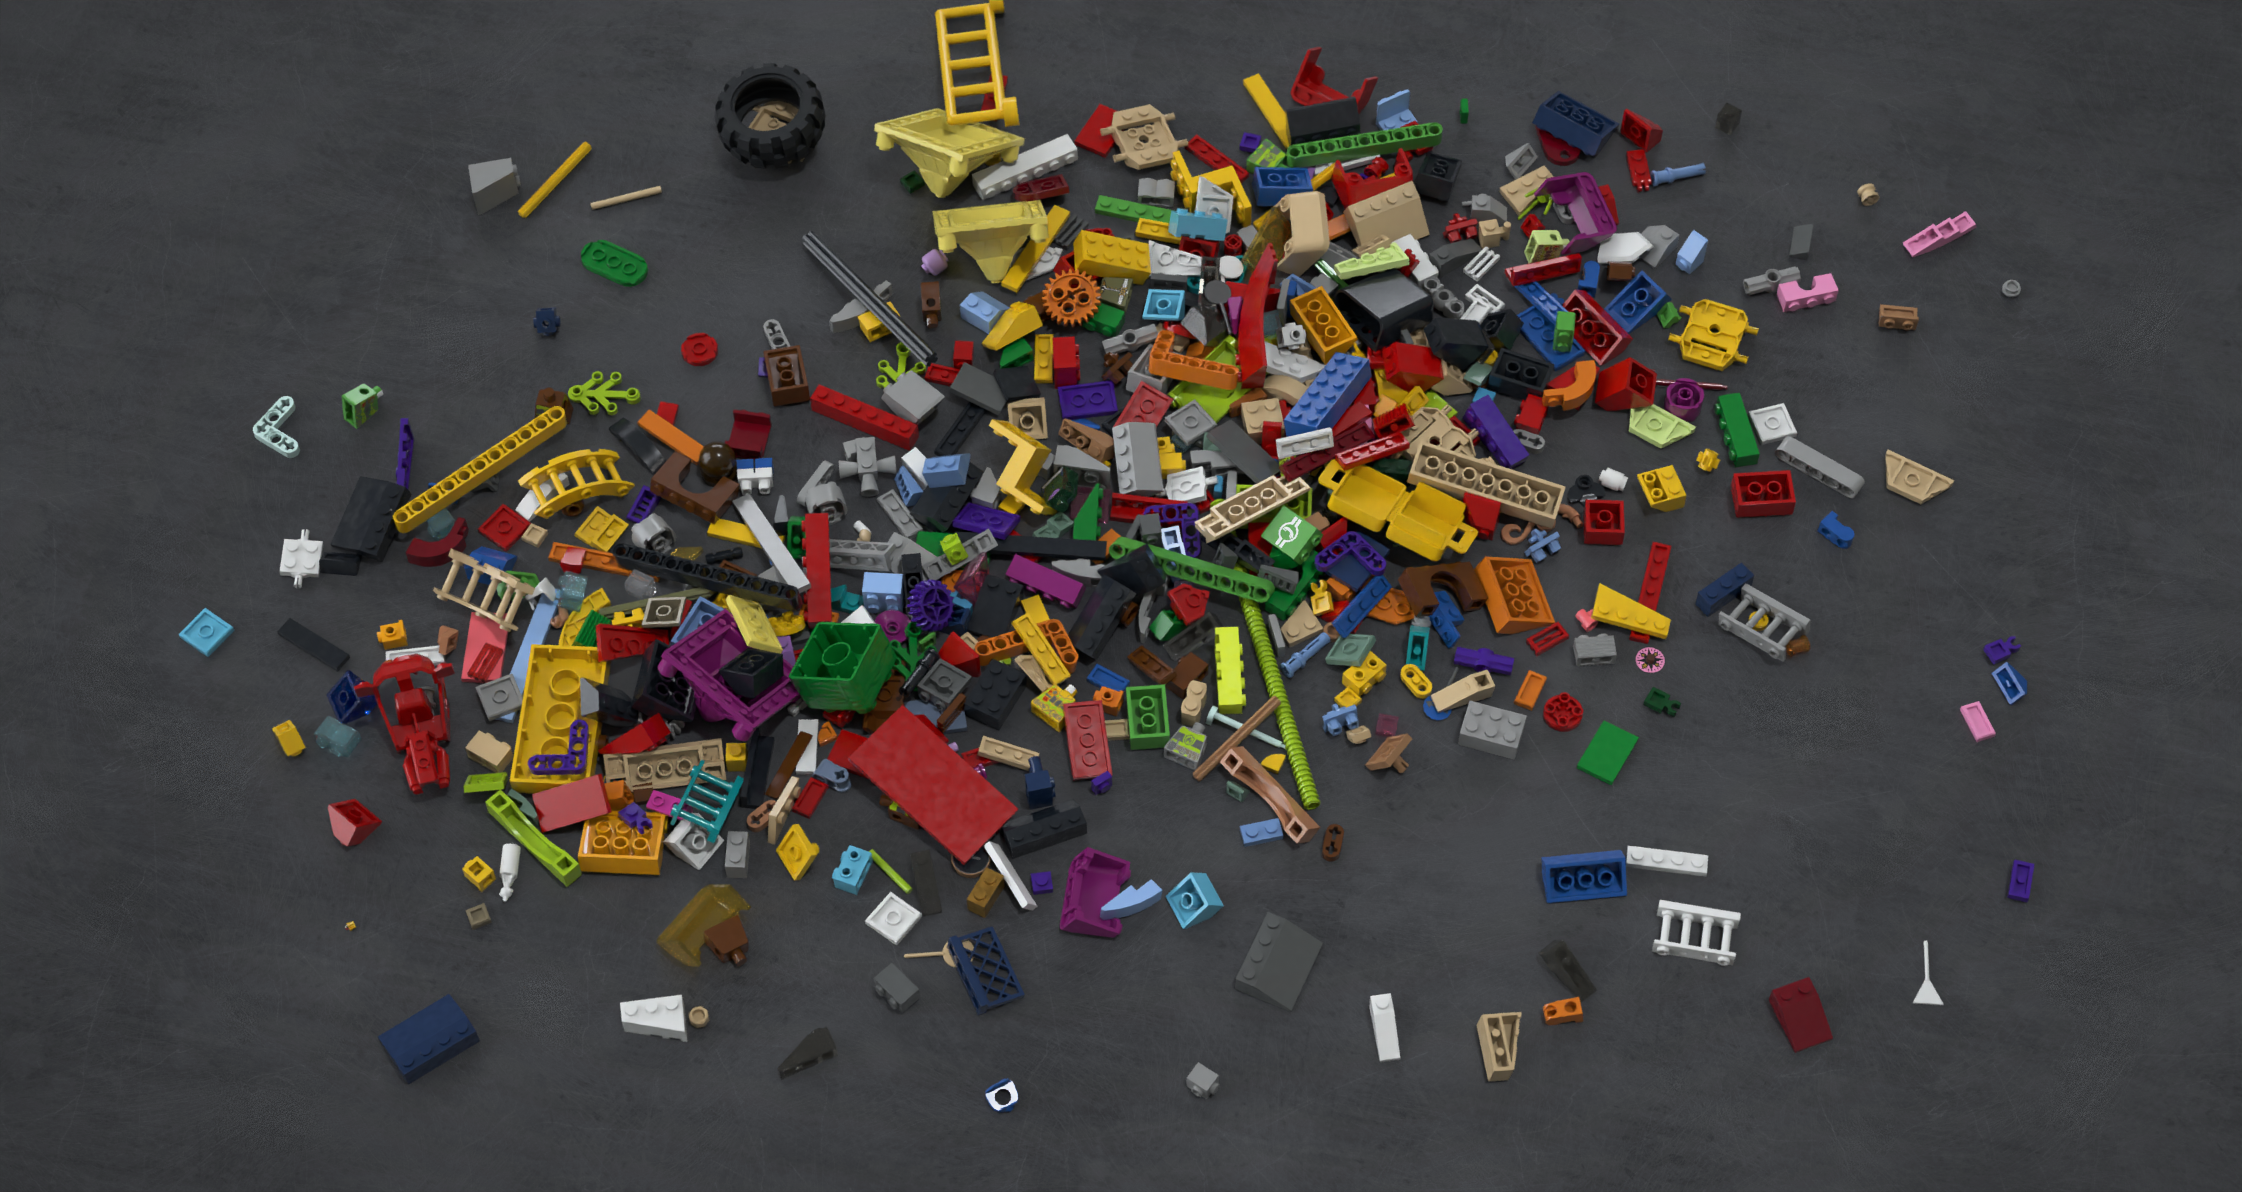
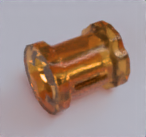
[1785,635,1810,657]

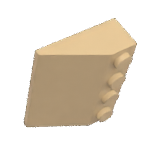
[1343,181,1430,247]

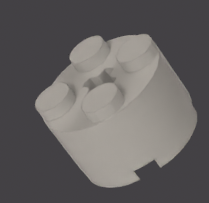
[805,482,847,525]
[631,513,676,554]

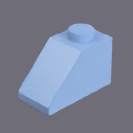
[1676,230,1708,275]

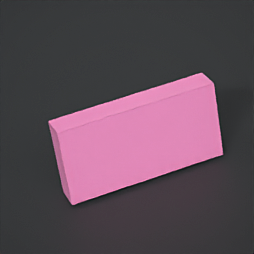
[1960,701,1996,742]

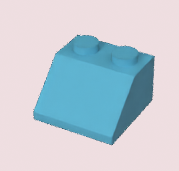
[1165,872,1224,929]

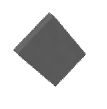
[949,362,1007,415]

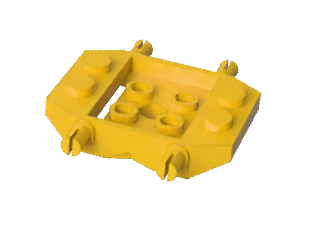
[1668,299,1759,371]

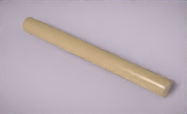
[590,186,662,210]

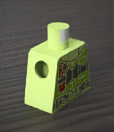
[1524,230,1570,263]

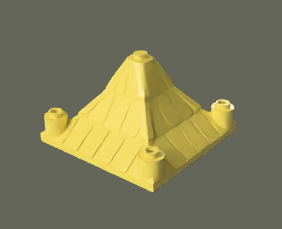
[874,108,1025,198]
[933,200,1049,283]

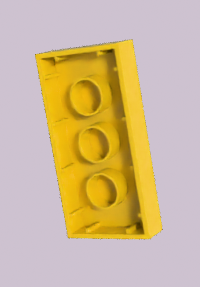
[510,644,611,794]

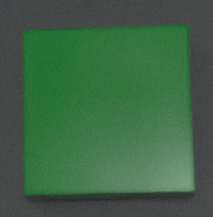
[1460,99,1469,124]

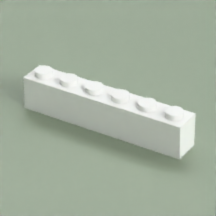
[972,134,1078,200]

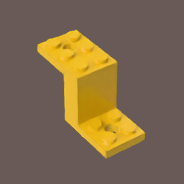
[1170,151,1252,228]
[989,419,1059,516]

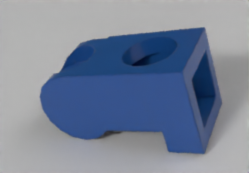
[1578,261,1600,298]
[1818,511,1854,549]

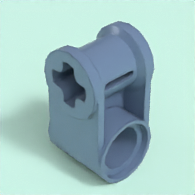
[812,759,851,793]

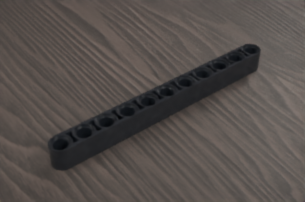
[612,543,803,611]

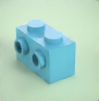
[832,845,873,895]

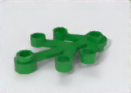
[890,622,937,691]

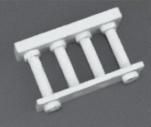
[1652,900,1741,966]

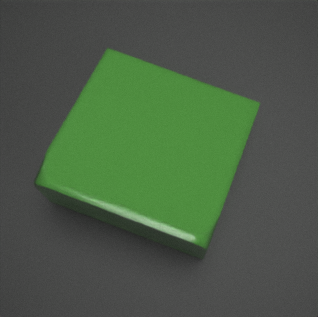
[917,632,936,653]

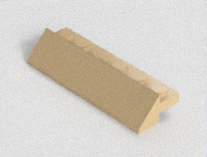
[1195,475,1311,543]
[603,738,726,792]

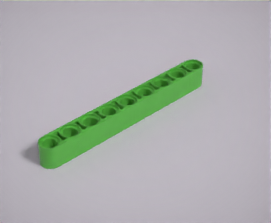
[1286,122,1443,168]
[1109,537,1275,603]

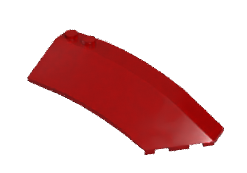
[1235,243,1278,389]

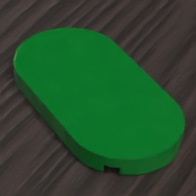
[581,240,648,287]

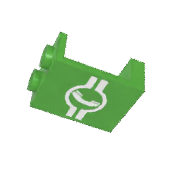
[1261,505,1323,565]

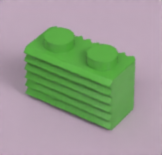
[1553,311,1576,352]

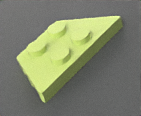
[1629,404,1696,449]

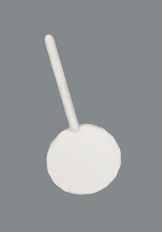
[1183,256,1244,279]

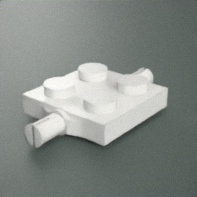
[1155,466,1218,503]
[279,529,323,588]

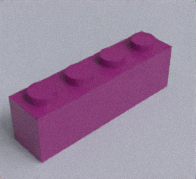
[1005,554,1086,609]

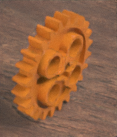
[1042,269,1102,327]

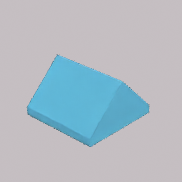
[1142,289,1185,321]

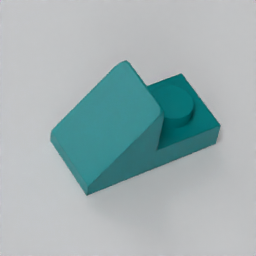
[831,584,864,614]

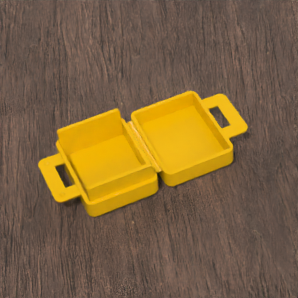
[1318,459,1478,562]

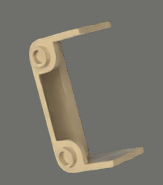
[1270,191,1330,277]

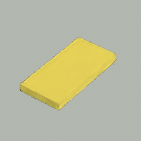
[726,595,783,654]

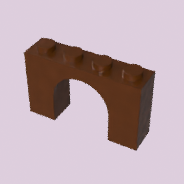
[650,451,740,525]
[1398,561,1488,617]

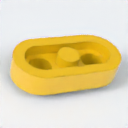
[1400,664,1432,699]

